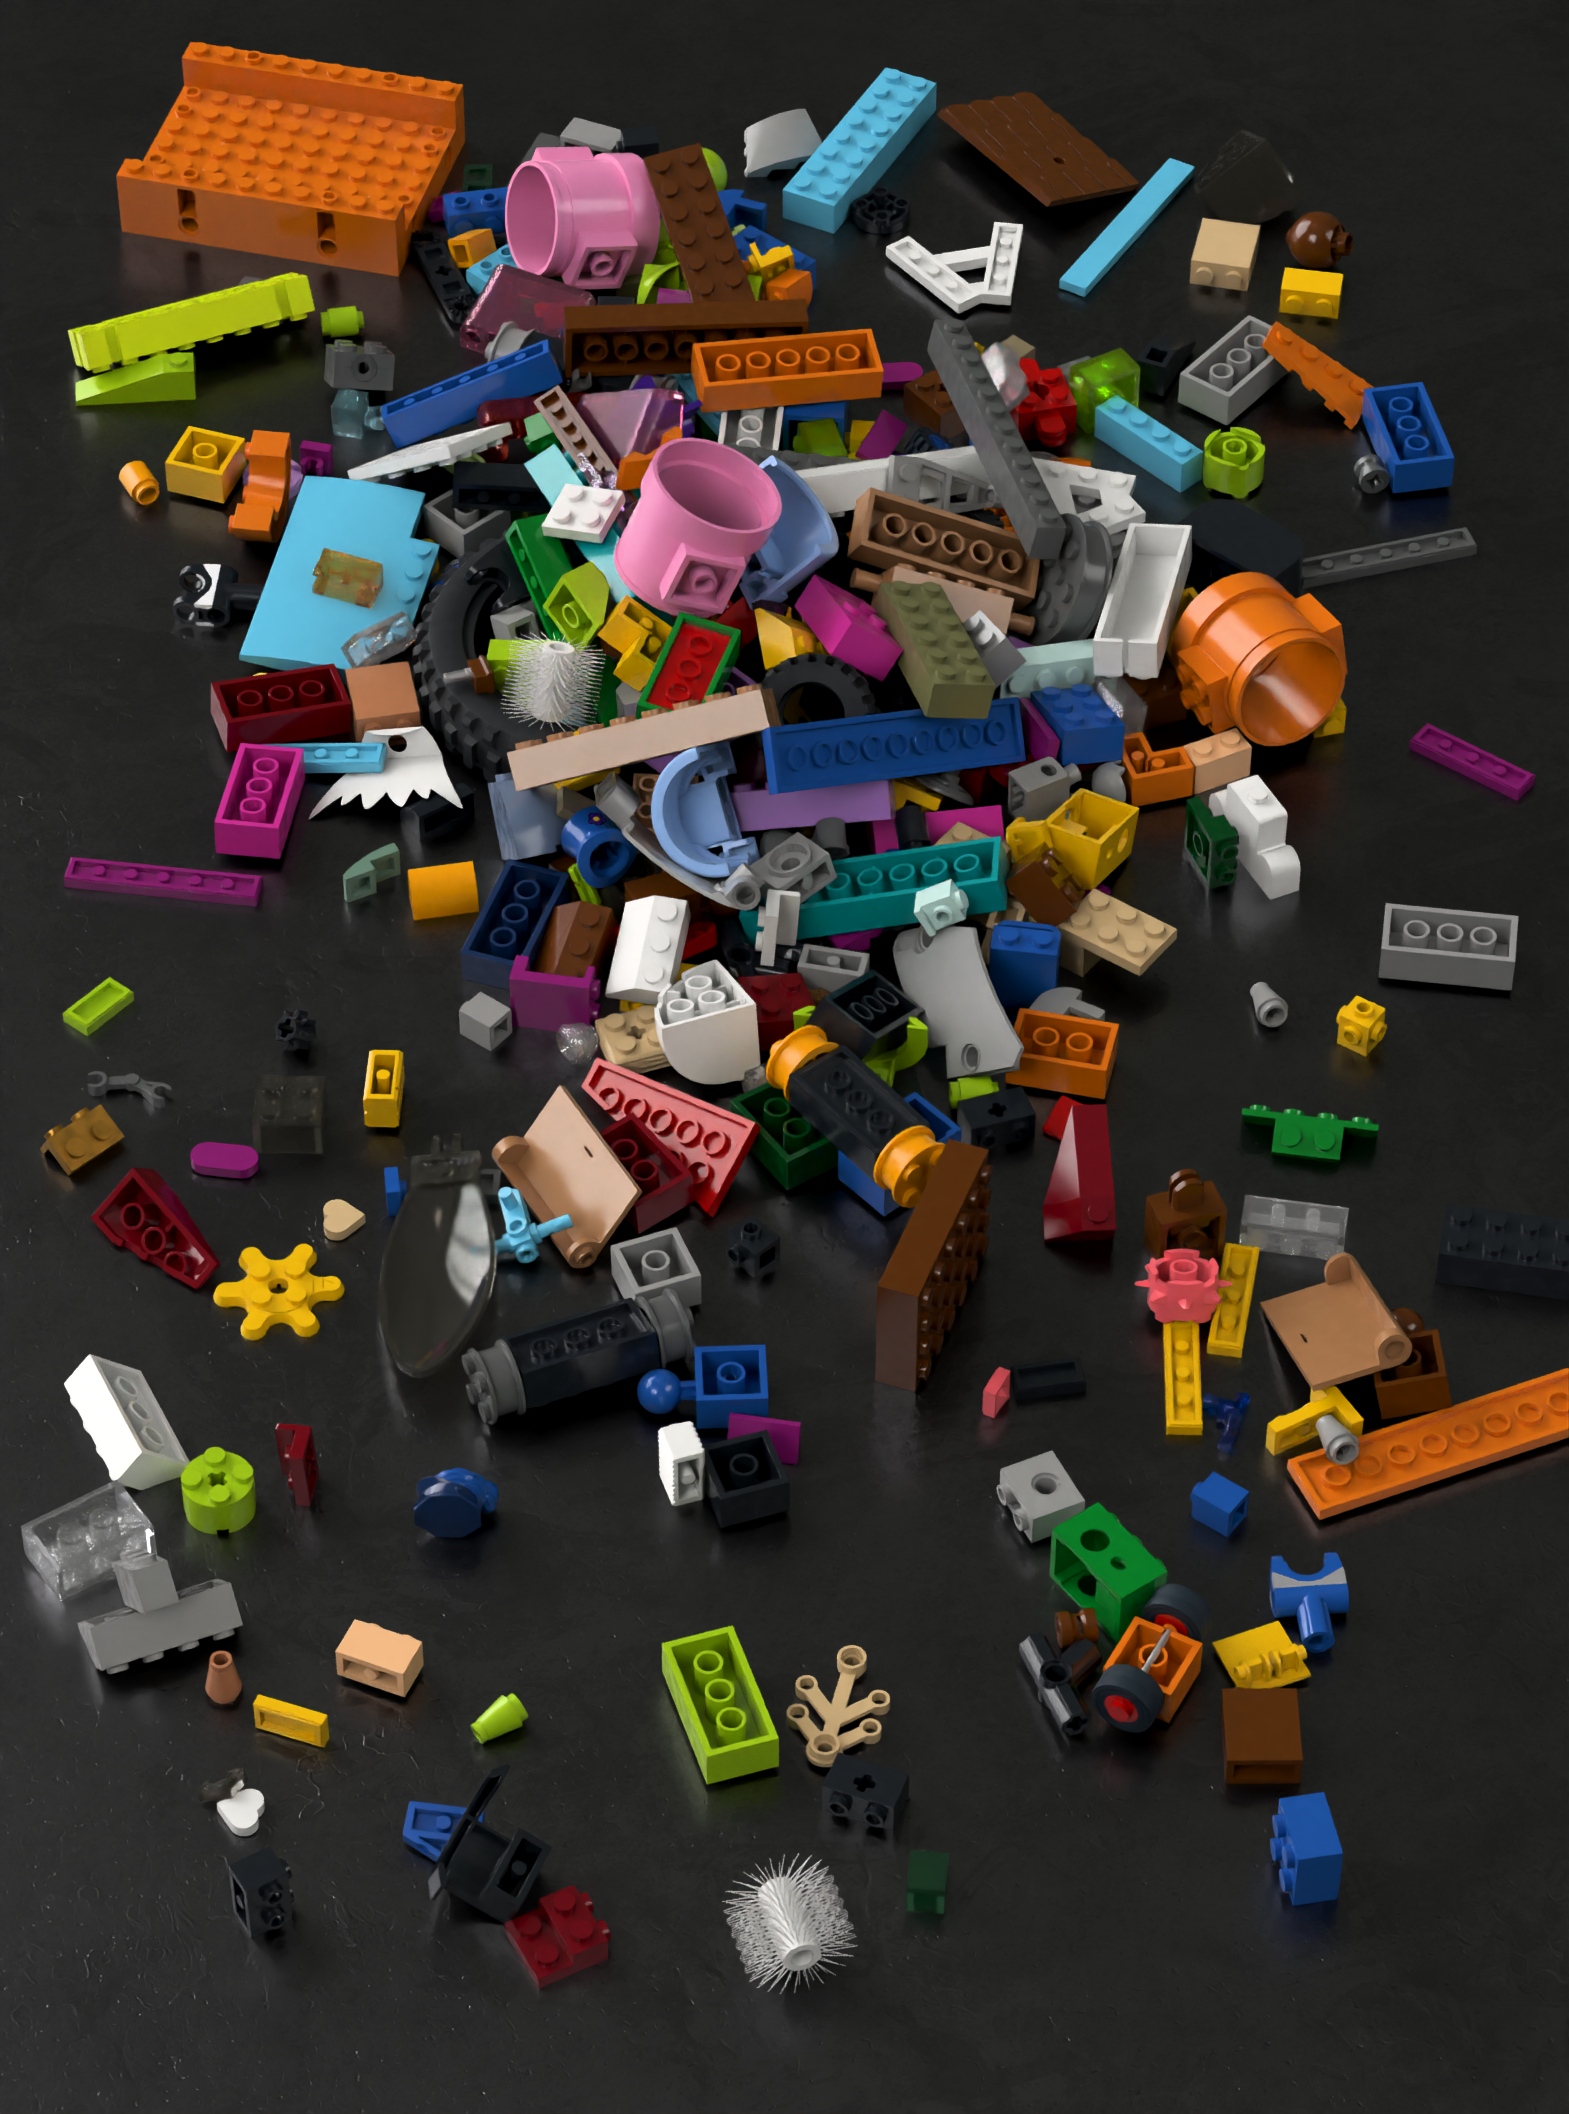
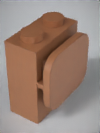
[345,661,421,746]

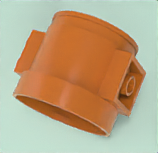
[1171,572,1348,746]

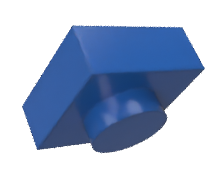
[384,1167,408,1216]

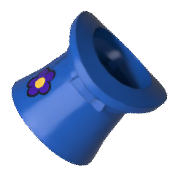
[561,806,638,888]

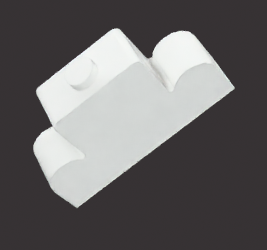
[1208,775,1301,900]

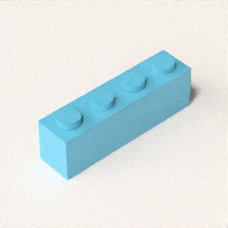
[1094,395,1203,493]

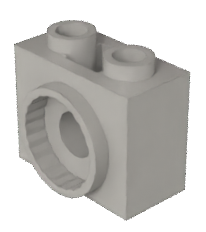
[750,832,837,904]
[997,1451,1085,1543]

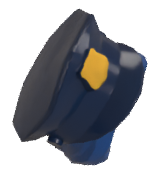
[412,1468,499,1538]

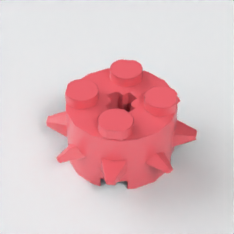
[1135,1248,1232,1323]

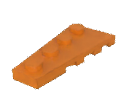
[1261,321,1375,430]

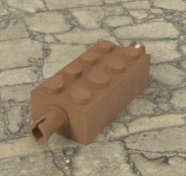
[849,563,1035,636]

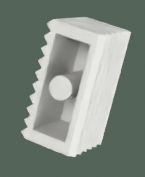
[658,1421,705,1506]

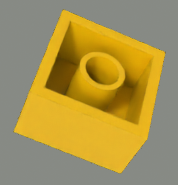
[165,426,247,504]

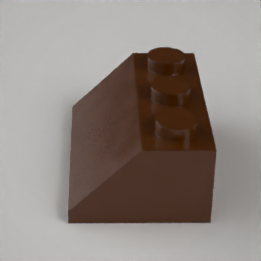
[531,901,617,979]

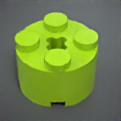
[1203,427,1265,498]
[181,1447,256,1534]

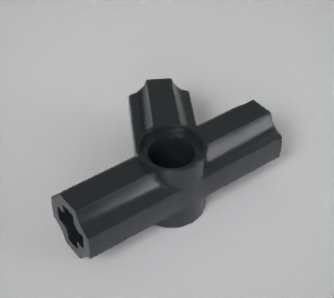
[716,918,792,982]
[1019,1632,1102,1736]

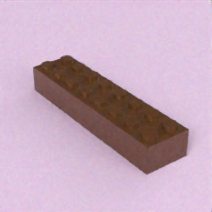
[563,299,809,377]

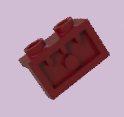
[275,1423,319,1506]

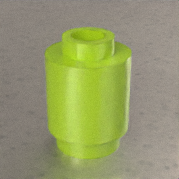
[320,306,364,338]
[949,1075,999,1109]

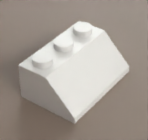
[605,895,691,1005]

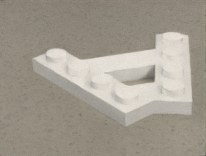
[886,222,1023,314]
[1032,457,1146,535]

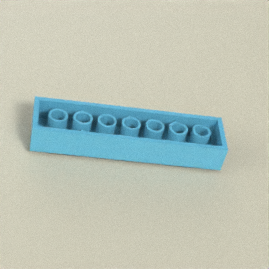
[783,68,937,234]

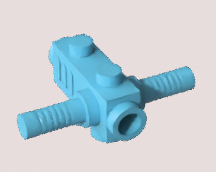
[471,1187,574,1263]

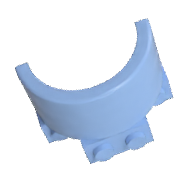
[739,455,839,610]
[651,741,760,878]

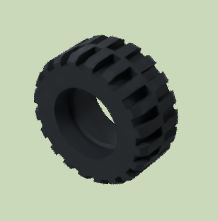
[754,654,878,757]

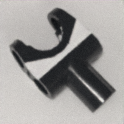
[172,564,265,627]

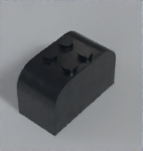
[1176,499,1304,599]

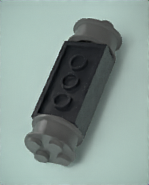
[462,1288,697,1424]

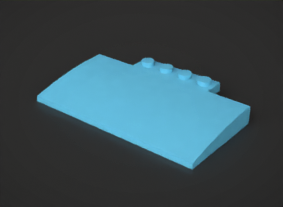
[239,476,440,686]

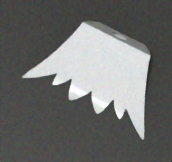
[308,726,463,820]

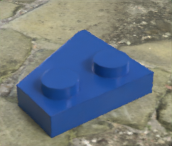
[402,1801,485,1862]

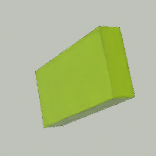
[63,977,134,1037]

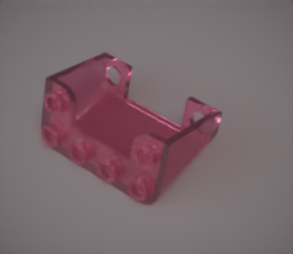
[460,264,597,354]
[561,388,684,469]

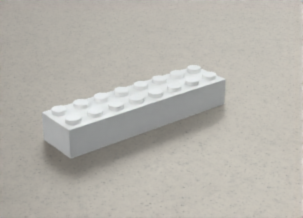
[795,446,991,518]
[1093,523,1192,680]

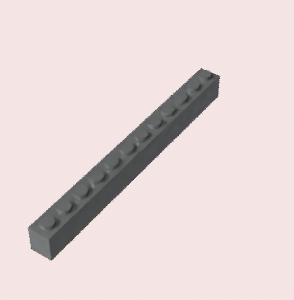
[927,318,1067,559]

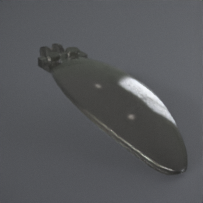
[379,1133,497,1378]

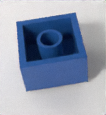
[1270,1792,1343,1906]

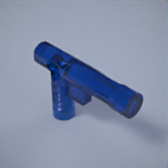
[1202,1391,1250,1452]

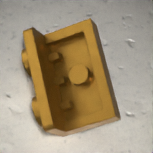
[40,1104,125,1176]

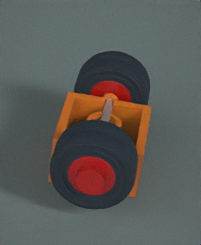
[1092,1584,1213,1733]

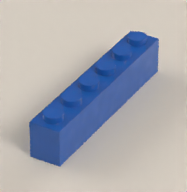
[381,339,563,449]

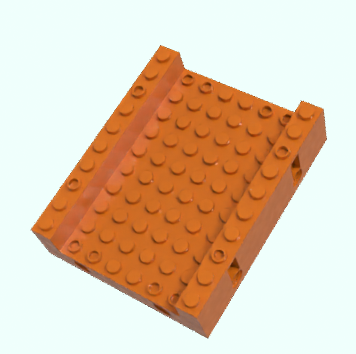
[116,42,466,277]

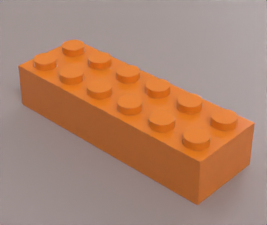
[690,328,884,413]

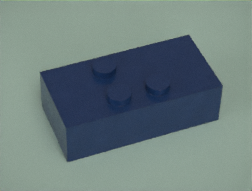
[460,859,572,991]

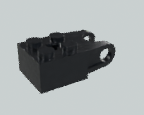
[464,513,587,615]

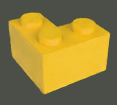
[597,594,672,692]

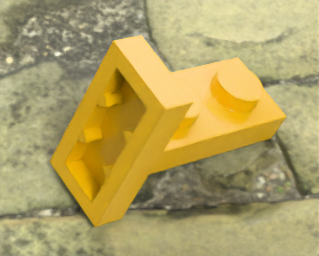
[1266,1385,1364,1456]

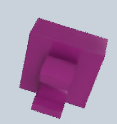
[299,440,334,477]

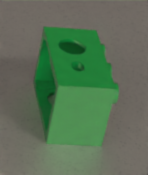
[1049,1502,1168,1644]

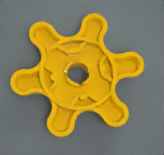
[213,1244,345,1341]

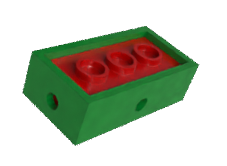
[636,612,741,720]

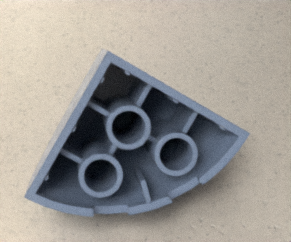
[487,772,568,860]

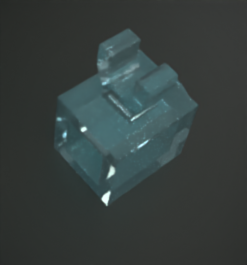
[331,388,384,439]

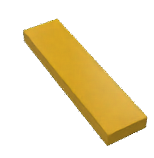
[1207,1243,1260,1358]
[1163,1320,1203,1435]

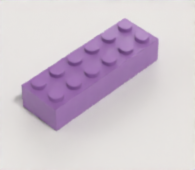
[729,779,896,832]

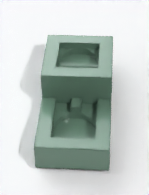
[343,843,401,903]

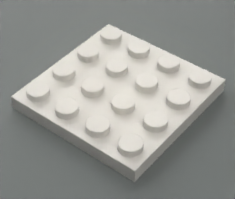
[347,422,513,483]

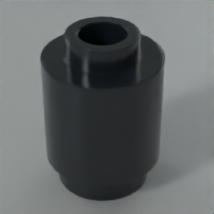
[894,805,931,851]

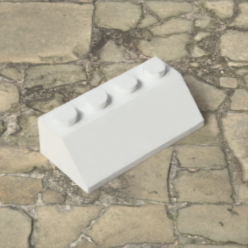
[64,1354,190,1490]

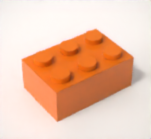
[1005,1008,1119,1099]

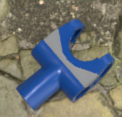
[1270,1552,1349,1653]

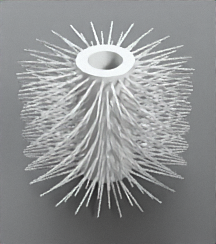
[501,632,606,732]
[722,1853,857,1994]

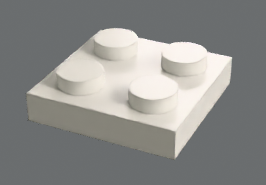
[541,484,625,543]

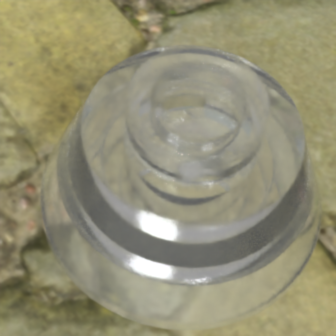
[556,1022,600,1067]

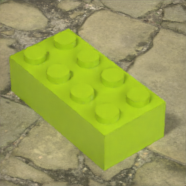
[662,1625,779,1785]

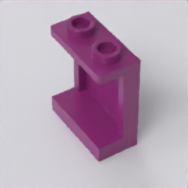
[509,955,601,1036]

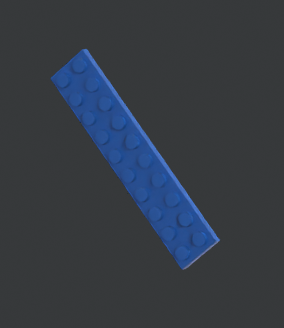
[761,697,1026,795]

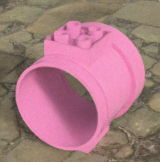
[505,147,660,290]
[614,438,782,618]

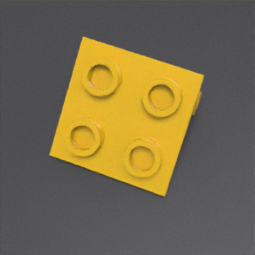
[1212,1621,1311,1688]

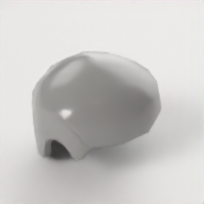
[1091,760,1127,803]

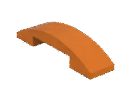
[615,426,682,490]

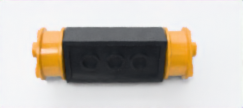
[766,1025,946,1208]

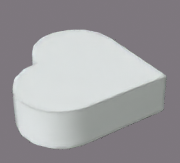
[217,1789,265,1836]

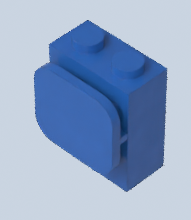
[989,920,1062,1009]

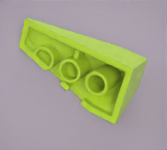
[76,352,196,406]

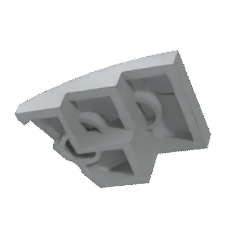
[744,109,822,178]

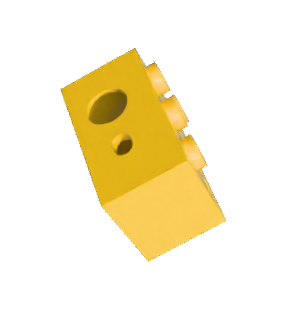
[1046,788,1140,890]

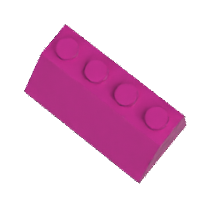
[864,805,1005,855]

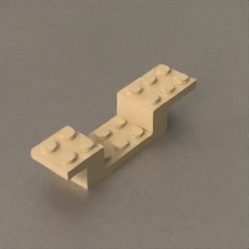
[933,821,1177,977]

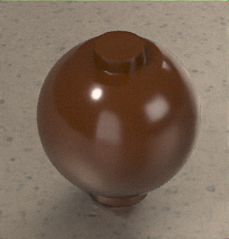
[1286,211,1353,270]

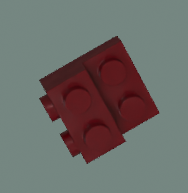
[504,1885,612,1988]

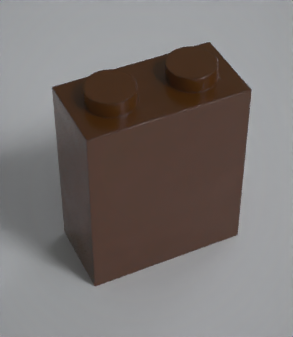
[1220,1687,1303,1784]

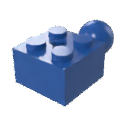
[637,1345,768,1429]

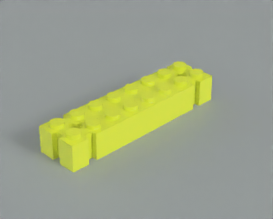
[68,272,315,373]

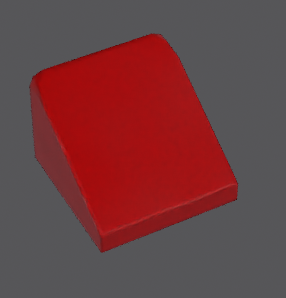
[1042,1095,1083,1141]

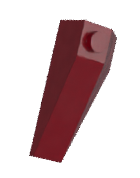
[1042,1104,1117,1242]
[90,1167,221,1289]

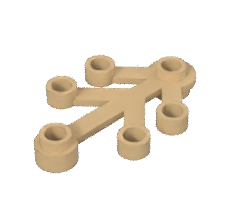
[786,1645,890,1767]

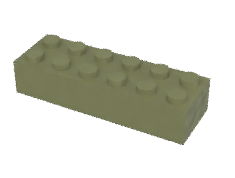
[875,581,996,719]

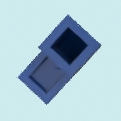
[717,189,767,232]

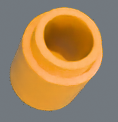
[119,461,160,505]

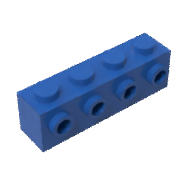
[443,187,508,239]

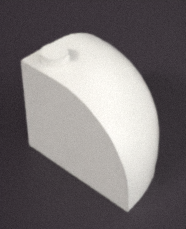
[654,959,761,1084]

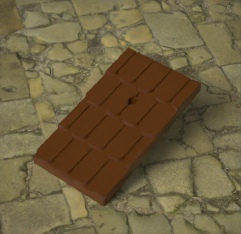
[937,92,1140,207]

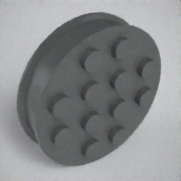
[1015,513,1113,646]

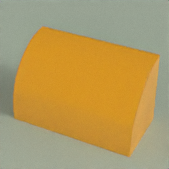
[408,861,479,920]

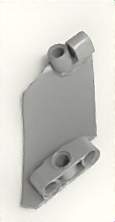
[593,771,765,911]
[893,924,1024,1080]

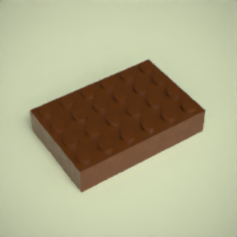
[875,1139,993,1392]

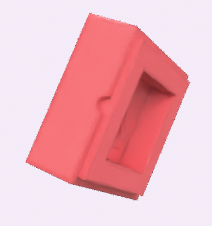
[982,1367,1010,1418]

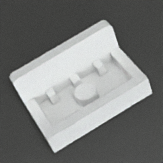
[755,889,801,966]

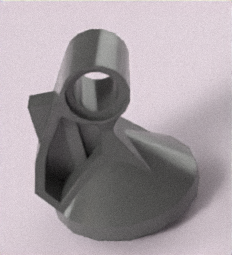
[759,817,850,861]

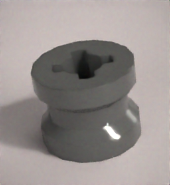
[1354,454,1390,493]

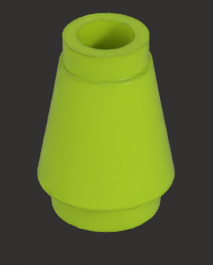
[470,1693,528,1744]

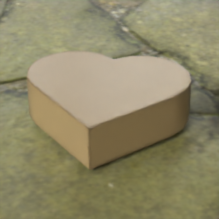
[323,1199,366,1241]

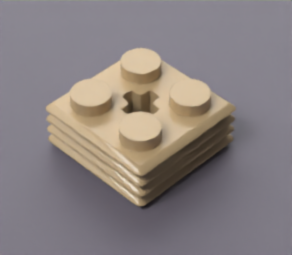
[595,1005,672,1074]

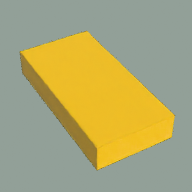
[253,1694,329,1747]

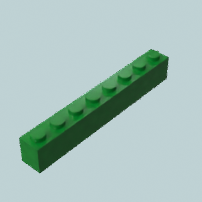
[505,513,622,728]

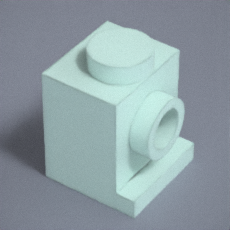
[914,879,969,937]

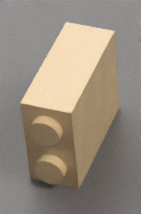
[1190,218,1260,291]

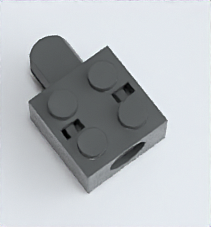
[324,340,395,391]

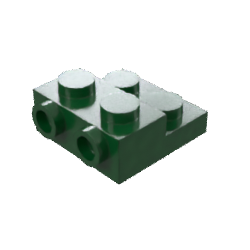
[1184,796,1239,889]

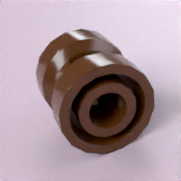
[1055,1607,1099,1648]

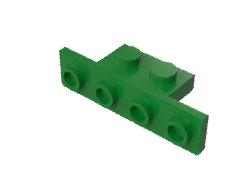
[1242,1105,1379,1163]

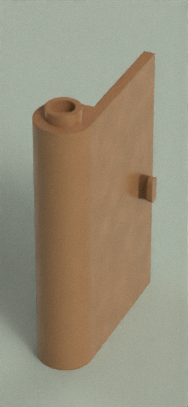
[492,1085,643,1268]
[1260,1253,1412,1392]

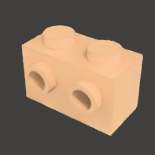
[1184,728,1252,795]
[335,1619,424,1697]

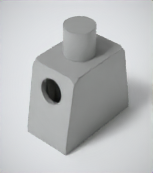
[1008,756,1082,822]

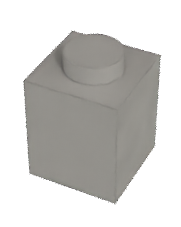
[459,992,512,1051]

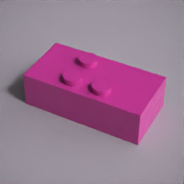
[794,574,903,682]
[214,743,305,859]

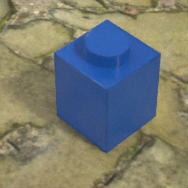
[1190,1472,1250,1537]

